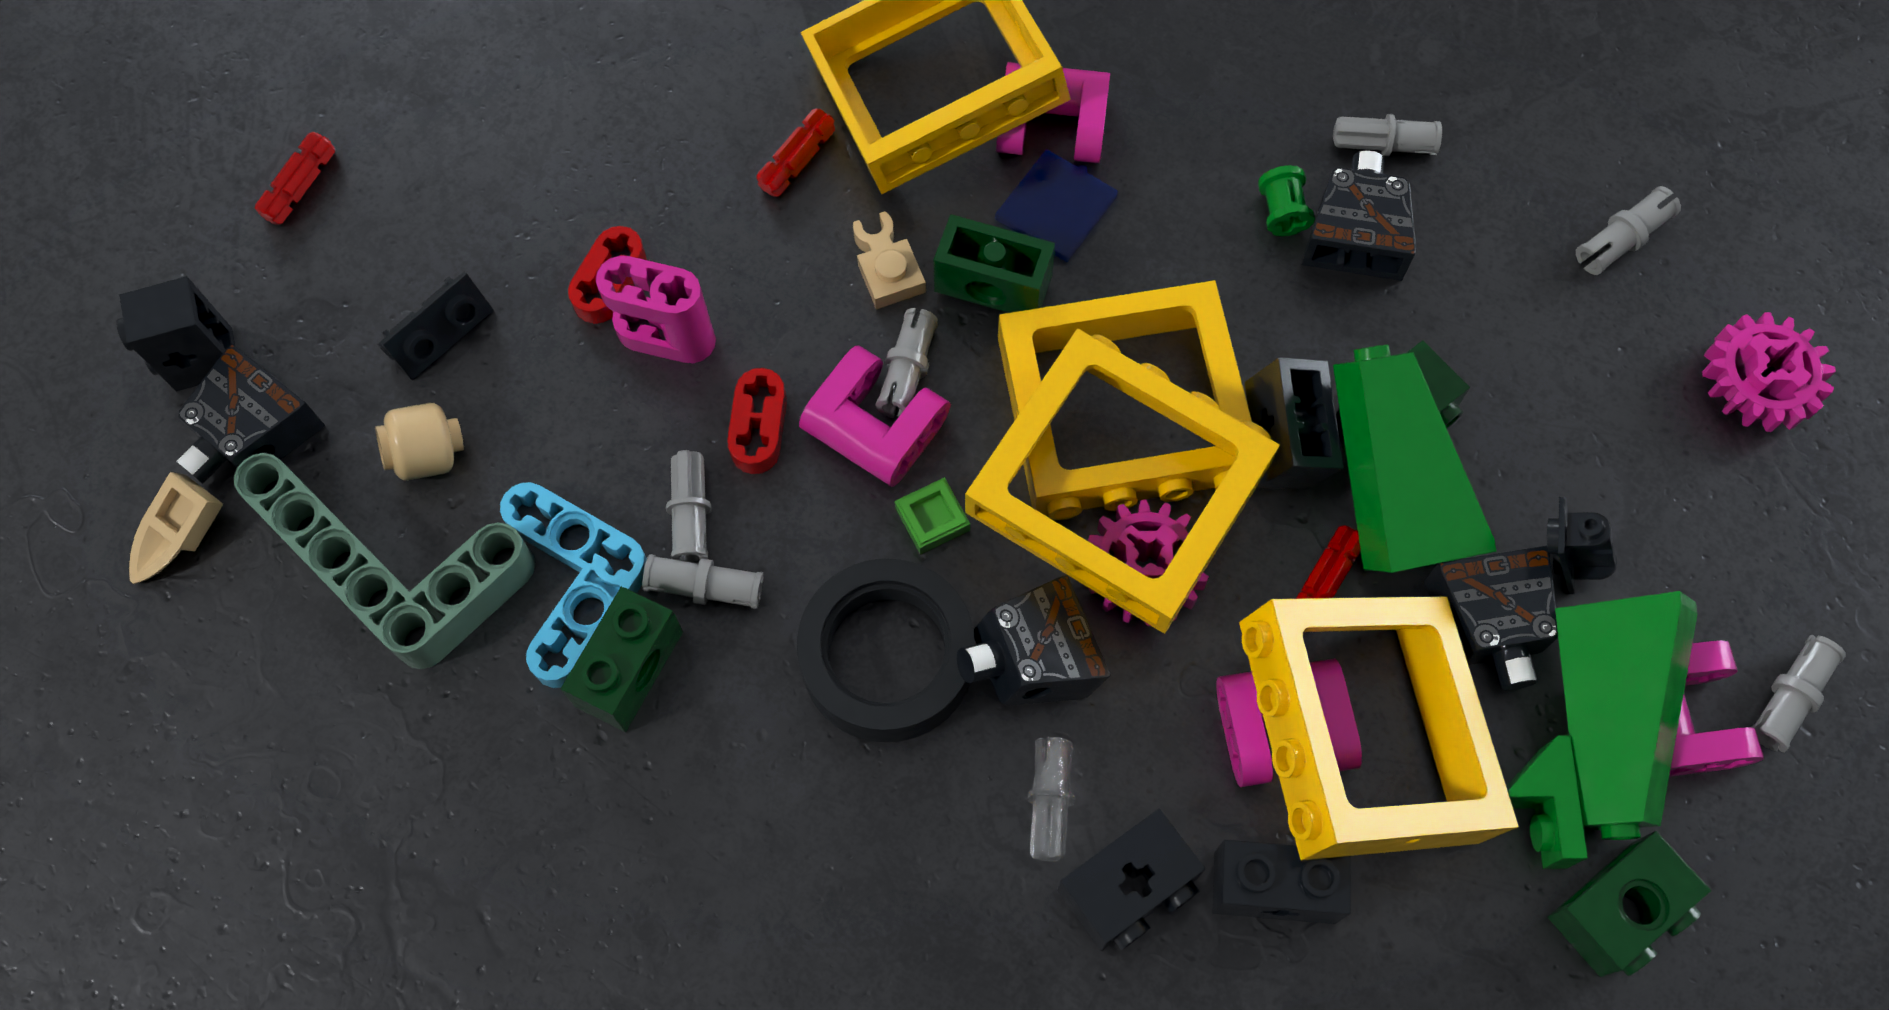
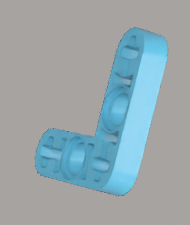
[500,482,647,688]

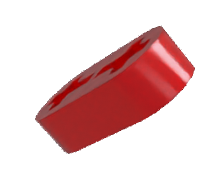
[568,226,646,324]
[727,368,787,474]

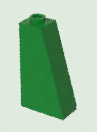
[1333,344,1497,573]
[1555,591,1698,840]

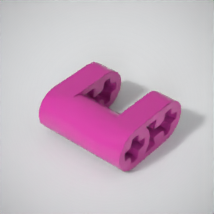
[996,62,1110,163]
[596,256,716,363]
[799,345,951,487]
[1669,640,1764,777]
[1216,658,1362,787]

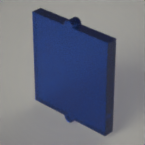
[995,149,1118,262]

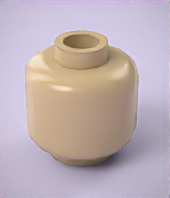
[375,403,464,481]

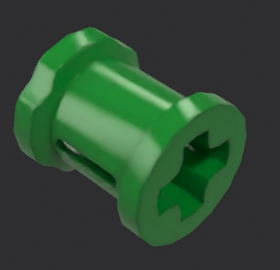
[1258,165,1315,236]

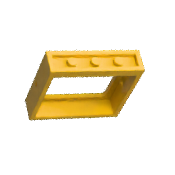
[800,0,1071,195]
[998,280,1252,520]
[965,328,1280,634]
[1239,597,1519,860]

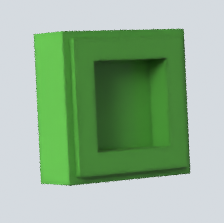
[895,477,971,555]

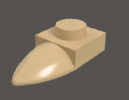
[129,472,223,584]

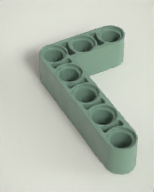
[234,453,535,669]

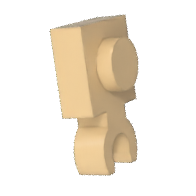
[853,211,926,310]

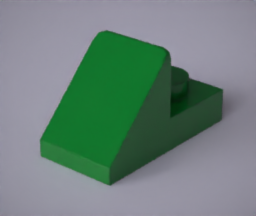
[1506,735,1588,869]

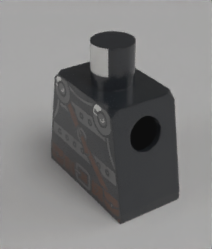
[1301,151,1416,281]
[176,344,325,484]
[1424,546,1558,691]
[957,575,1111,706]

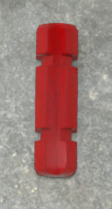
[756,108,835,197]
[255,132,335,225]
[1296,525,1361,599]

